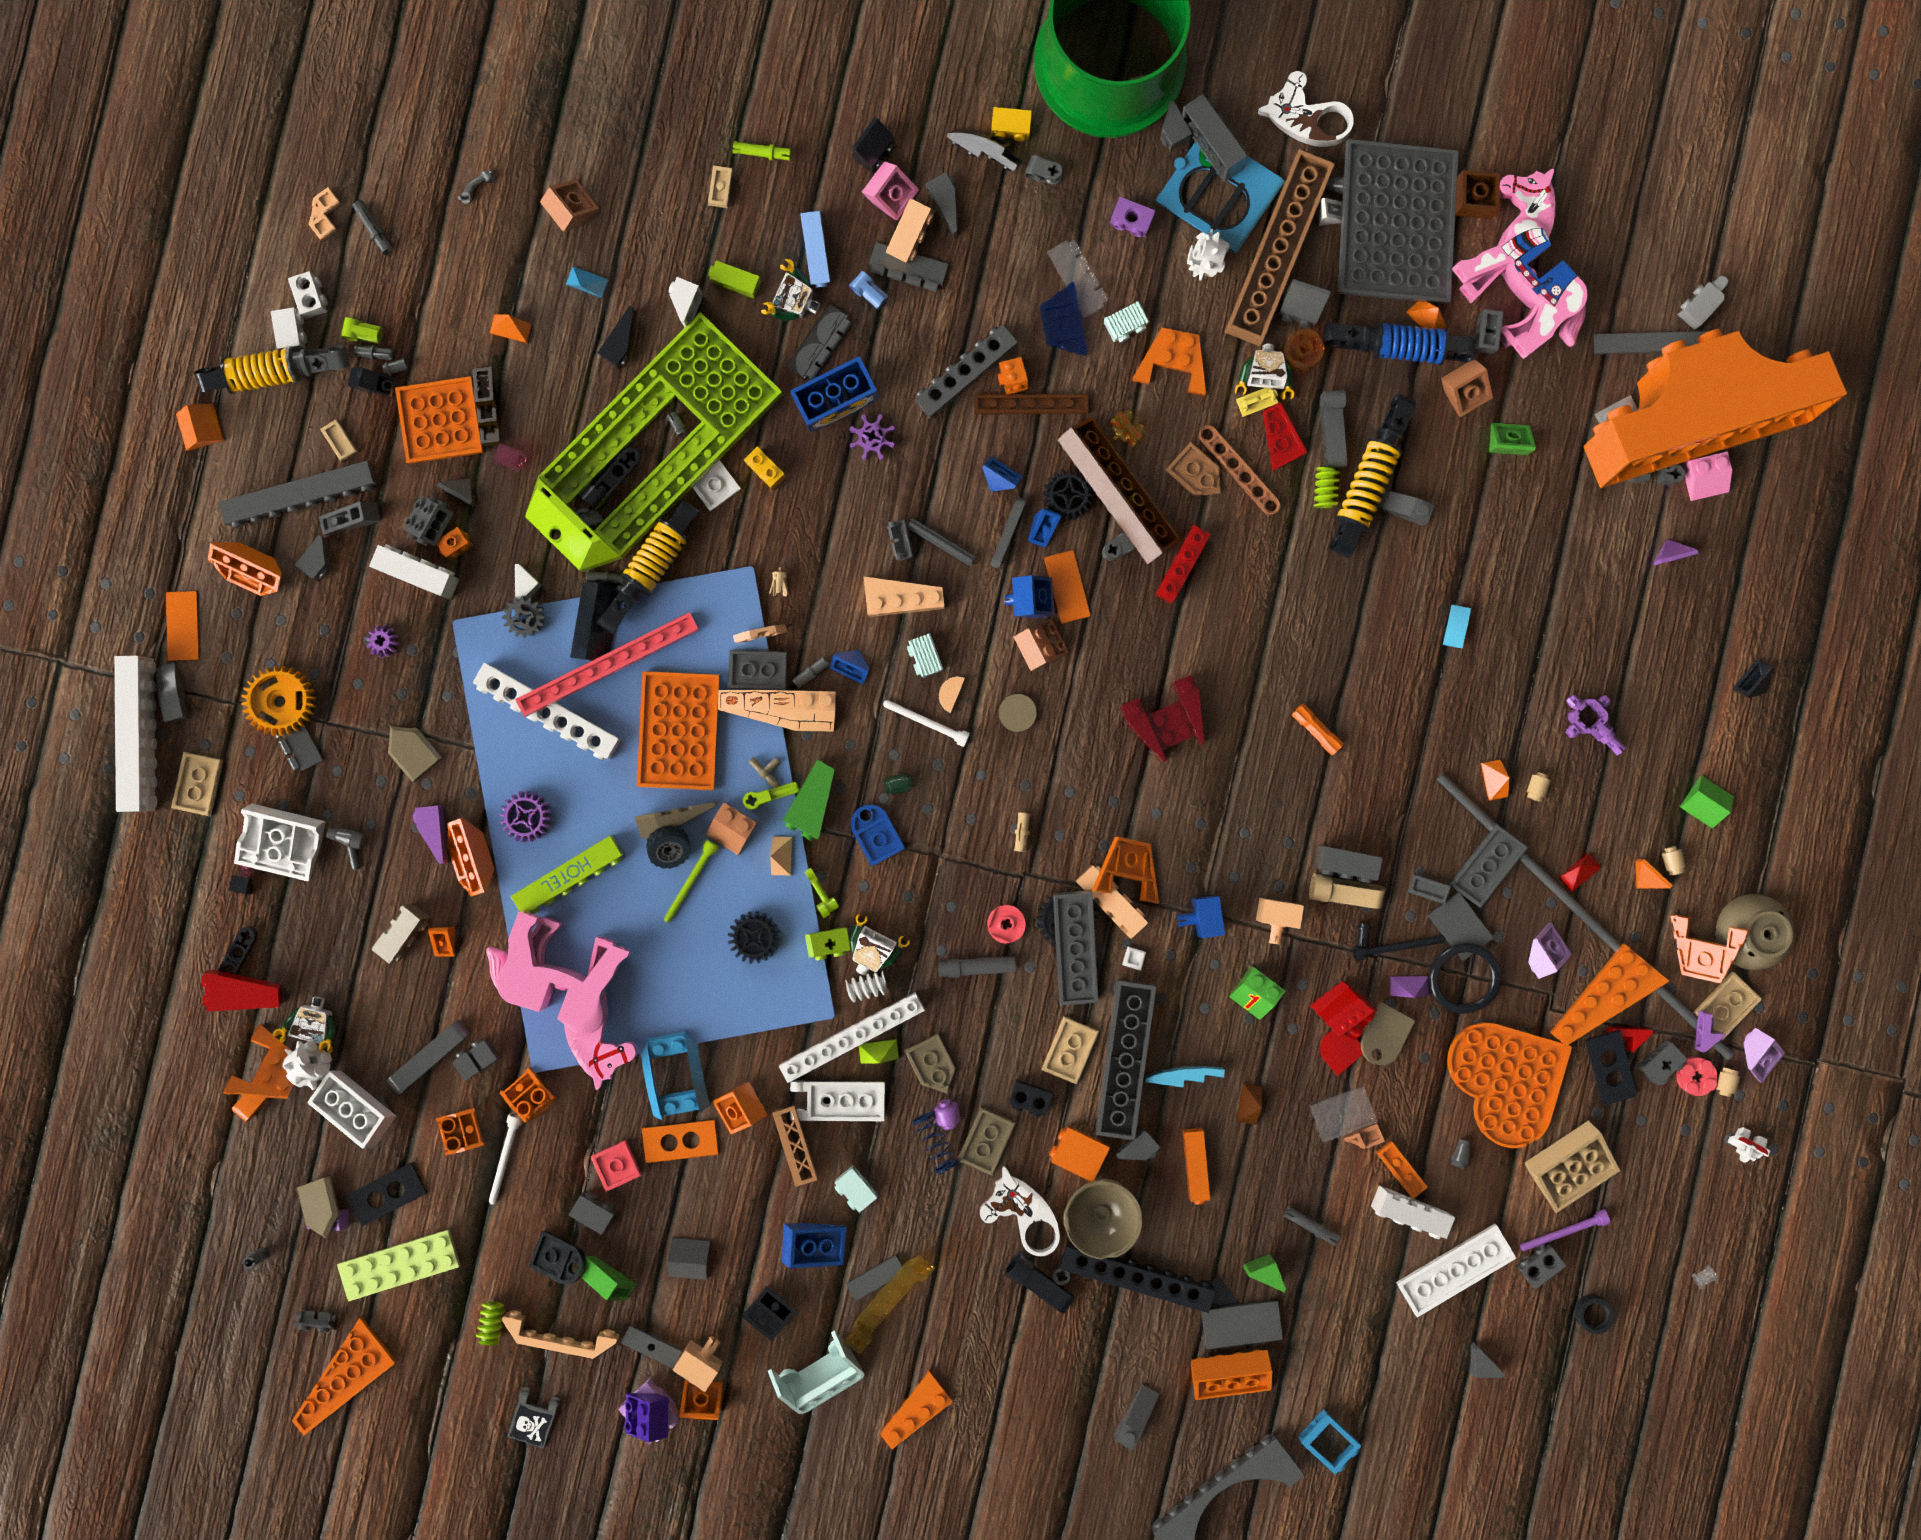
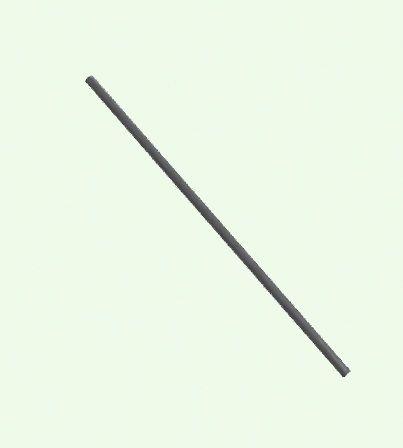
[1436,773,1734,1060]

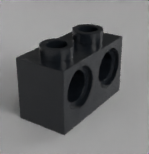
[1009,1079,1053,1117]

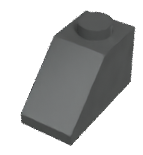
[1160,100,1192,151]
[295,535,331,581]
[1115,1127,1160,1161]

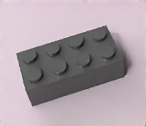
[1182,94,1247,182]

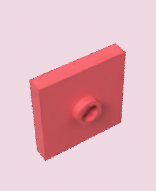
[590,1140,642,1192]

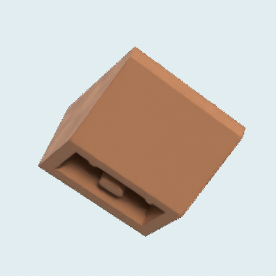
[1014,619,1069,671]

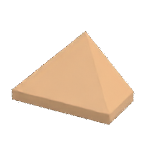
[770,836,792,876]

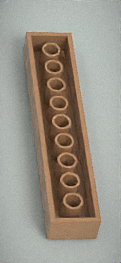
[1224,149,1335,346]

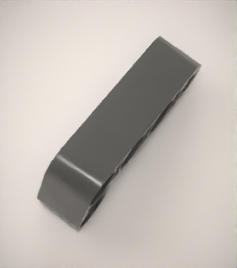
[1320,389,1347,468]

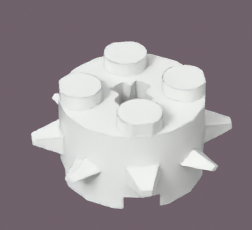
[1187,229,1229,281]
[283,1041,332,1090]

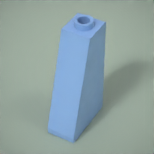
[800,211,830,288]

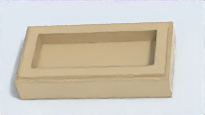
[320,419,358,462]

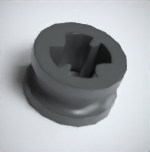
[1053,1266,1070,1285]

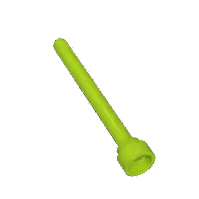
[664,839,720,923]

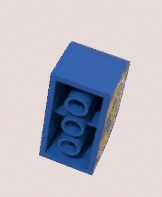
[790,356,878,432]

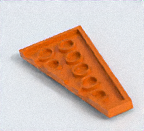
[1550,944,1670,1045]
[292,1316,397,1436]

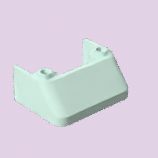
[768,1331,864,1414]

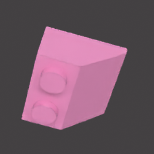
[862,162,919,220]
[1682,452,1732,501]

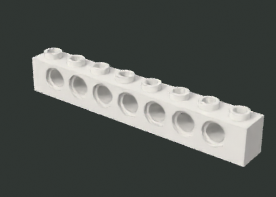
[473,663,621,761]
[779,992,925,1083]

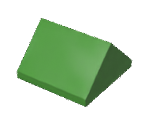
[1489,423,1536,455]
[1680,775,1734,828]
[1243,1254,1286,1292]

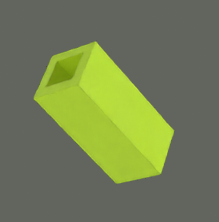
[708,261,761,299]

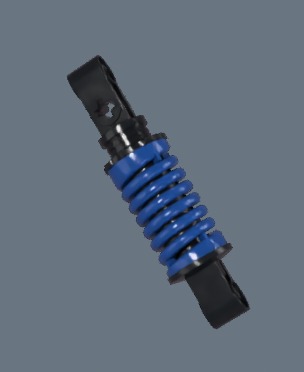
[1323,321,1475,366]

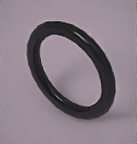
[1429,943,1502,1014]

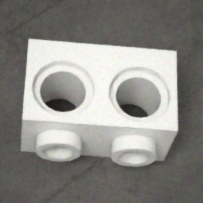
[288,271,328,319]

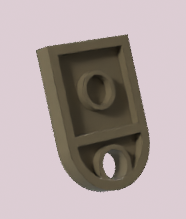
[1361,1002,1415,1065]

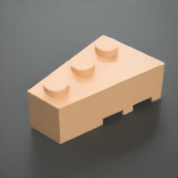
[886,198,935,264]

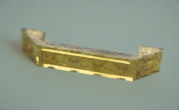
[845,1255,935,1355]

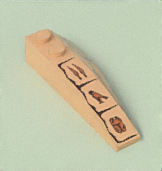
[718,690,836,732]

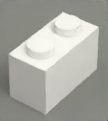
[271,307,307,351]

